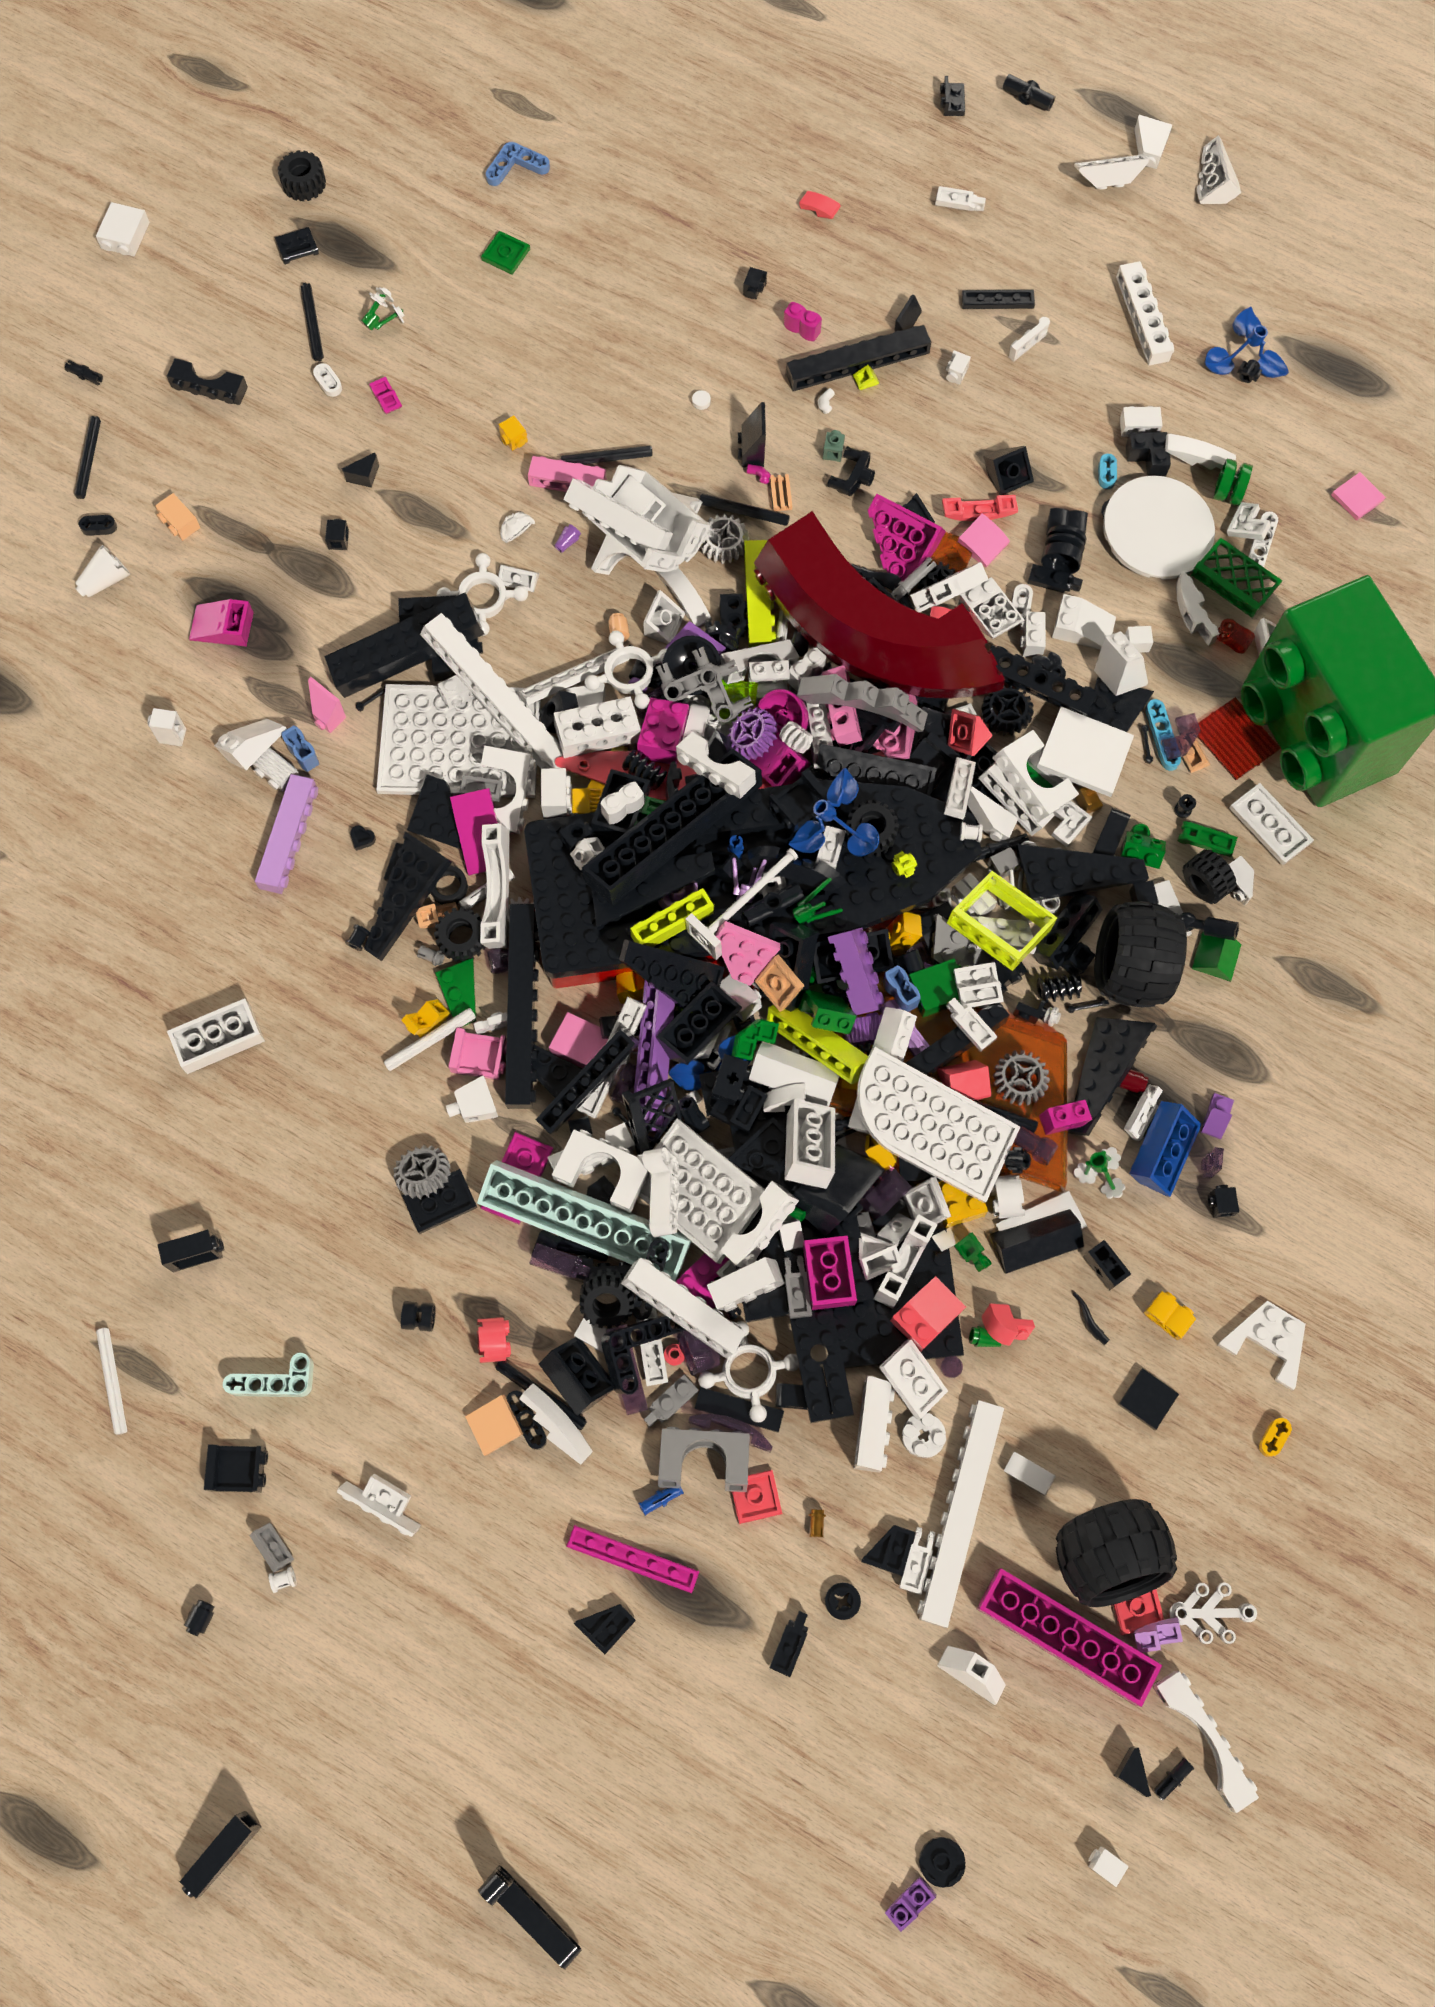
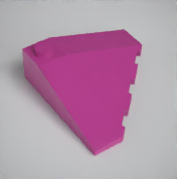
[868,494,946,581]

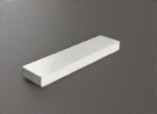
[944,757,976,819]

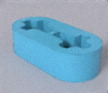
[1098,454,1117,489]

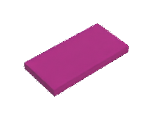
[450,788,498,875]
[481,1132,553,1225]

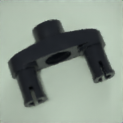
[827,446,875,496]

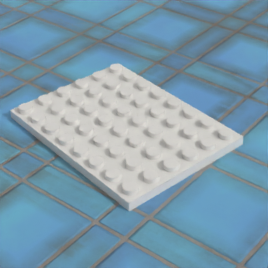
[377,684,541,798]

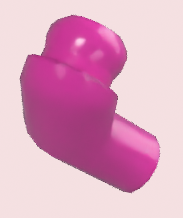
[747,464,771,484]

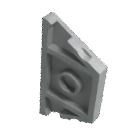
[931,914,995,968]

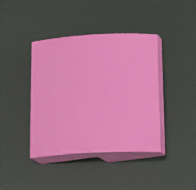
[958,513,1010,567]

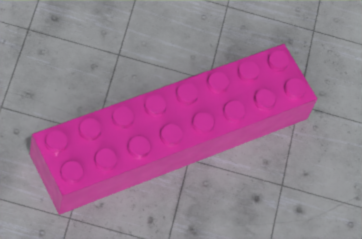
[976,1568,1162,1707]

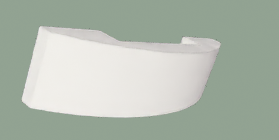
[655,568,712,627]

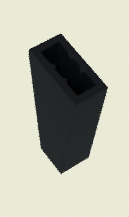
[179,1811,262,1899]

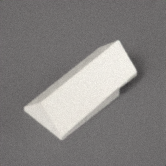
[749,1042,840,1107]

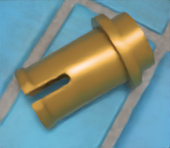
[809,1509,826,1538]

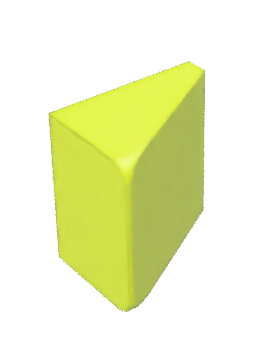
[853,364,879,390]

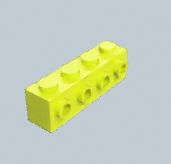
[630,888,714,947]

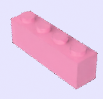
[528,456,607,492]

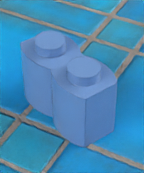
[282,725,319,772]
[883,965,920,1012]

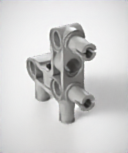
[656,647,754,723]

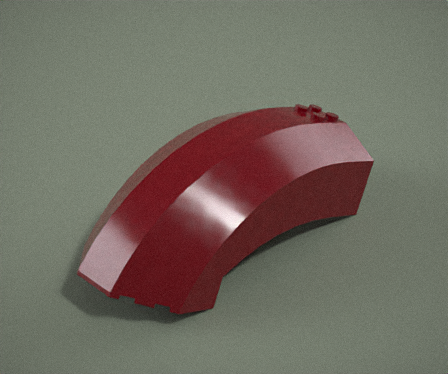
[754,511,1005,698]

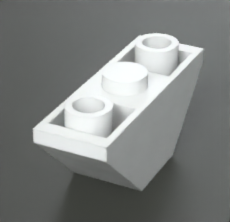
[937,1646,1006,1705]

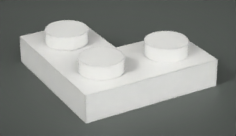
[1227,502,1271,540]
[1051,801,1092,847]

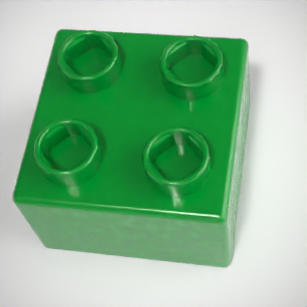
[1241,575,1435,807]

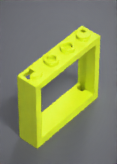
[947,871,1057,971]

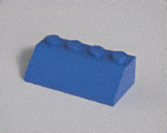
[1129,1101,1202,1197]

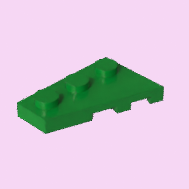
[435,958,476,1027]

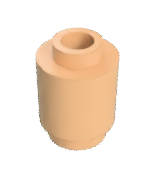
[608,613,630,642]

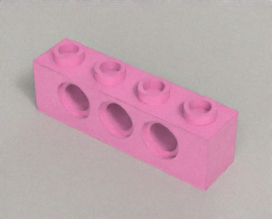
[822,666,862,747]

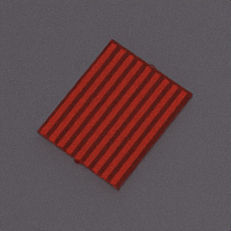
[1191,697,1281,781]

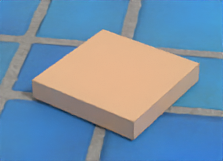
[755,954,804,1012]
[465,1395,523,1456]

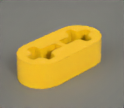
[1259,1418,1292,1457]

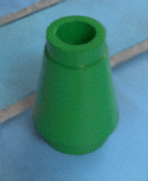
[969,1326,1001,1347]

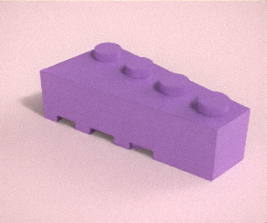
[828,928,884,1015]

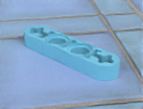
[1145,699,1181,771]

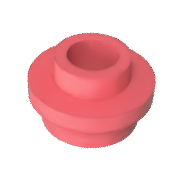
[664,1344,685,1366]

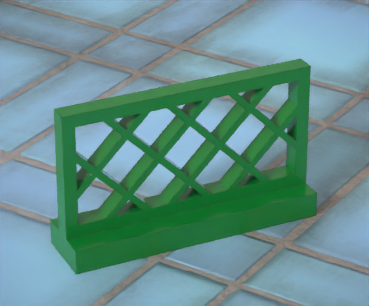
[1191,538,1283,618]

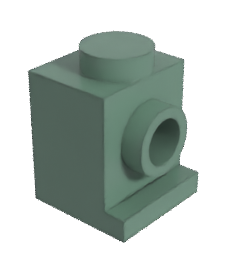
[823,430,845,462]

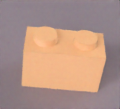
[155,493,200,541]

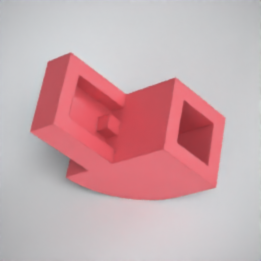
[981,1303,1035,1346]

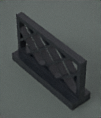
[622,1078,682,1155]

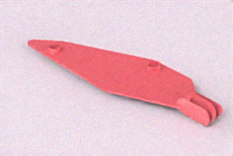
[555,751,697,800]

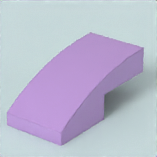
[1134,1617,1183,1653]

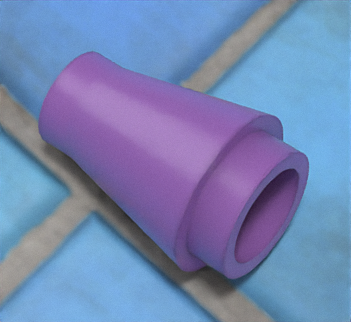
[554,524,581,553]

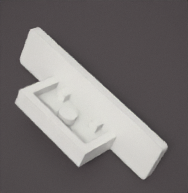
[337,1474,421,1537]

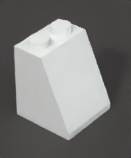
[1094,631,1148,696]

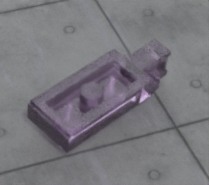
[529,1243,591,1278]

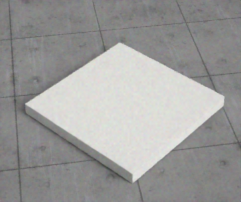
[1037,707,1134,797]

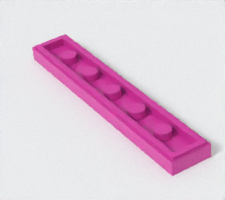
[566,1525,699,1594]

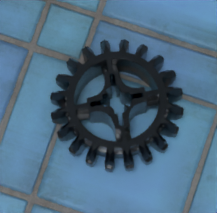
[981,684,1034,736]

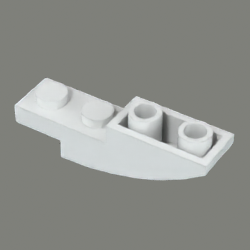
[910,562,989,612]
[1176,571,1220,646]

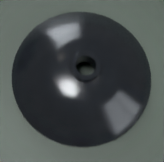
[662,635,721,695]

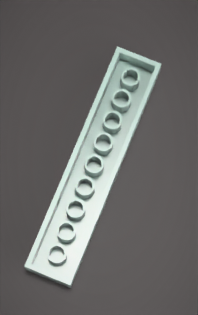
[477,1160,691,1281]

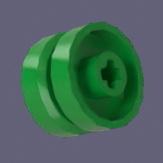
[1213,458,1253,506]

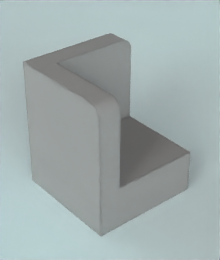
[987,848,1020,878]

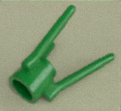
[793,878,843,924]

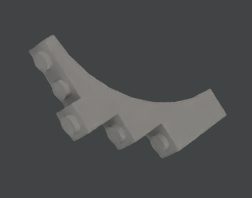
[797,674,928,732]

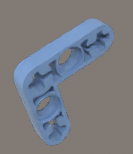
[486,142,550,186]

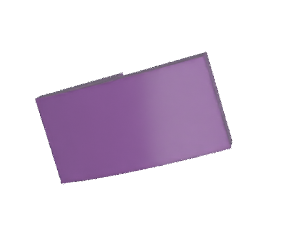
[885,1876,936,1932]

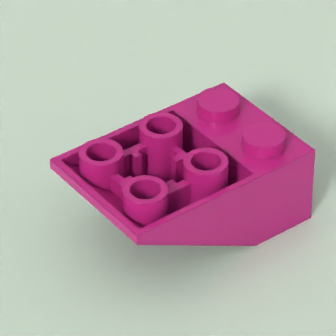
[189,599,254,647]
[749,733,811,787]

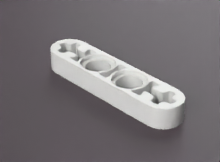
[1248,512,1278,577]

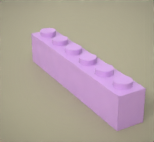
[255,774,318,894]

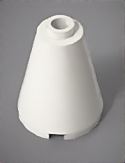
[75,545,130,597]

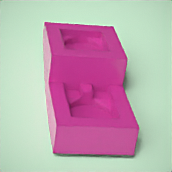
[369,377,402,414]

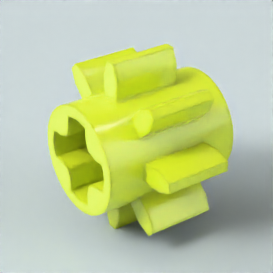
[891,851,917,878]

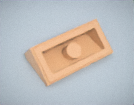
[1175,730,1211,773]

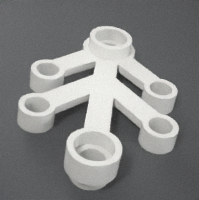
[1169,1583,1257,1644]

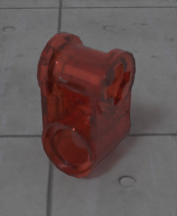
[1217,618,1255,654]

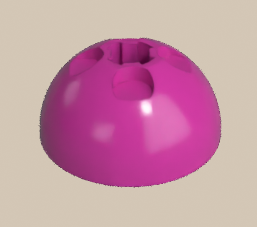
[757,689,809,734]

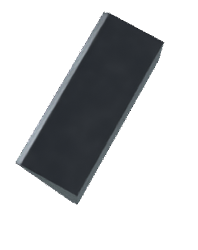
[656,981,742,1065]
[990,1209,1084,1274]

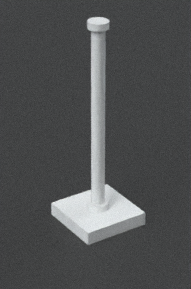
[686,848,798,960]

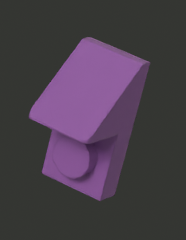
[1201,1093,1234,1139]

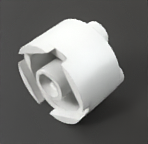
[990,1174,1025,1219]

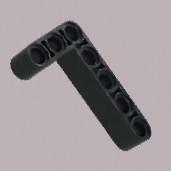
[601,1314,685,1395]
[478,1865,582,1970]

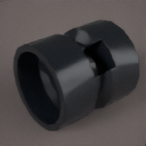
[401,1301,436,1332]

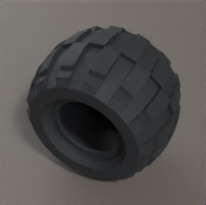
[1094,901,1187,1008]
[1056,1499,1177,1607]

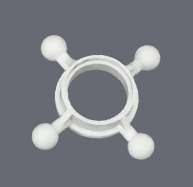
[437,553,528,636]
[585,630,667,709]
[698,1321,799,1423]

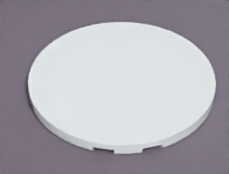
[1103,476,1215,580]

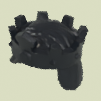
[705,620,741,652]

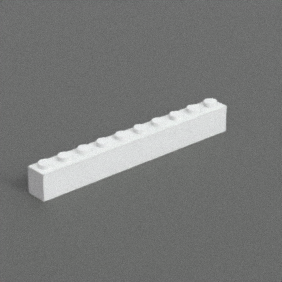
[420,613,567,771]
[917,1400,1004,1628]

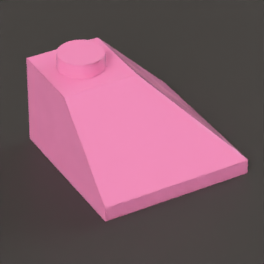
[308,677,346,733]

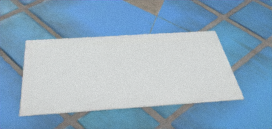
[996,1191,1088,1232]

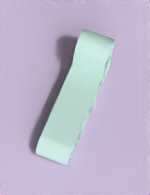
[222,1353,314,1397]

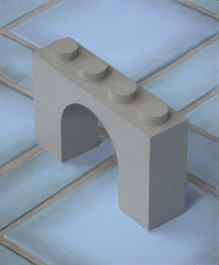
[658,1427,750,1492]

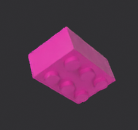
[637,698,689,764]
[803,1236,857,1310]

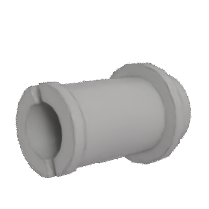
[417,945,445,966]

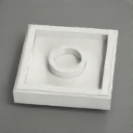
[902,1177,951,1224]

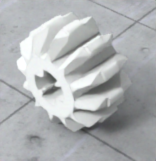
[779,721,814,753]

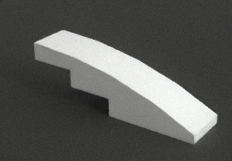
[1165,434,1236,470]
[634,1298,668,1386]
[519,1384,593,1465]

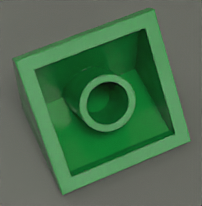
[1192,932,1242,982]

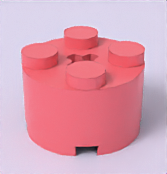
[477,1317,511,1363]

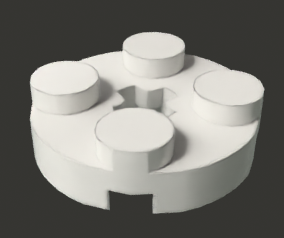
[902,1413,946,1458]

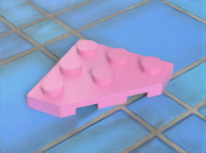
[715,921,780,986]

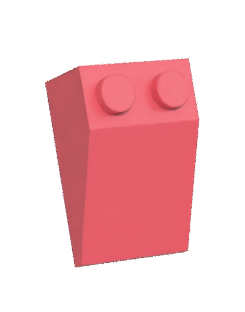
[890,1276,966,1352]

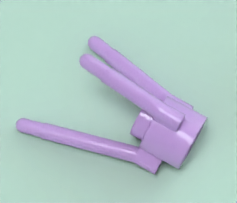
[732,858,767,903]

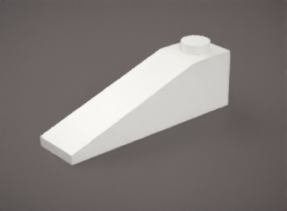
[1197,135,1241,204]

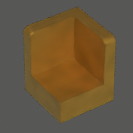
[1075,787,1103,814]

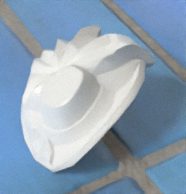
[500,512,535,543]

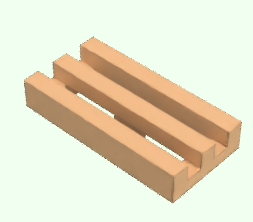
[770,474,792,511]

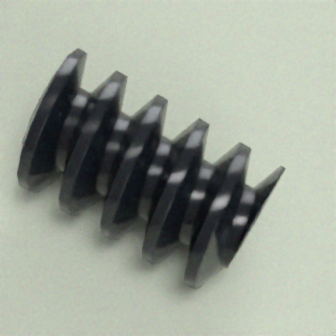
[622,750,667,790]
[1037,973,1082,1003]

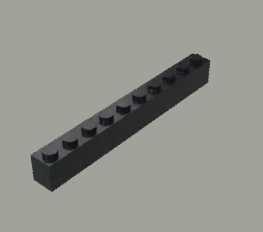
[505,904,539,1109]

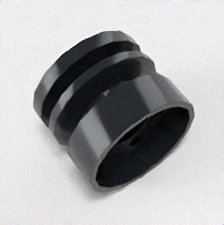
[1041,525,1087,574]

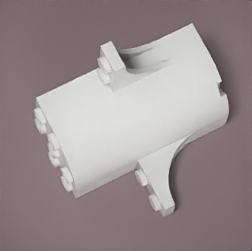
[582,465,711,575]

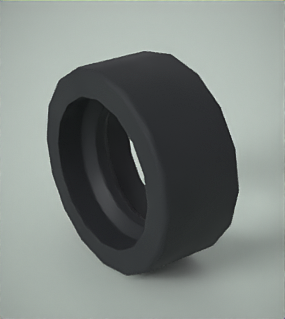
[431,865,468,905]

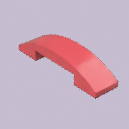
[942,495,1018,521]

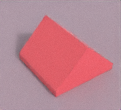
[948,709,993,756]
[937,1060,991,1101]

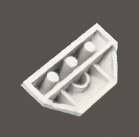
[1074,154,1149,190]

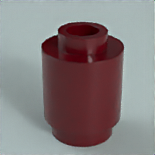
[1120,1069,1148,1093]

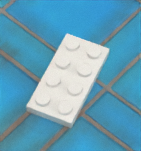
[1229,783,1314,865]

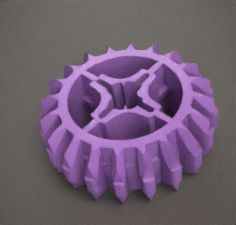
[727,707,779,760]

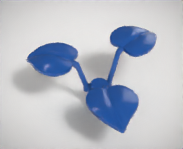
[1205,307,1289,378]
[789,768,879,857]
[669,1036,751,1091]

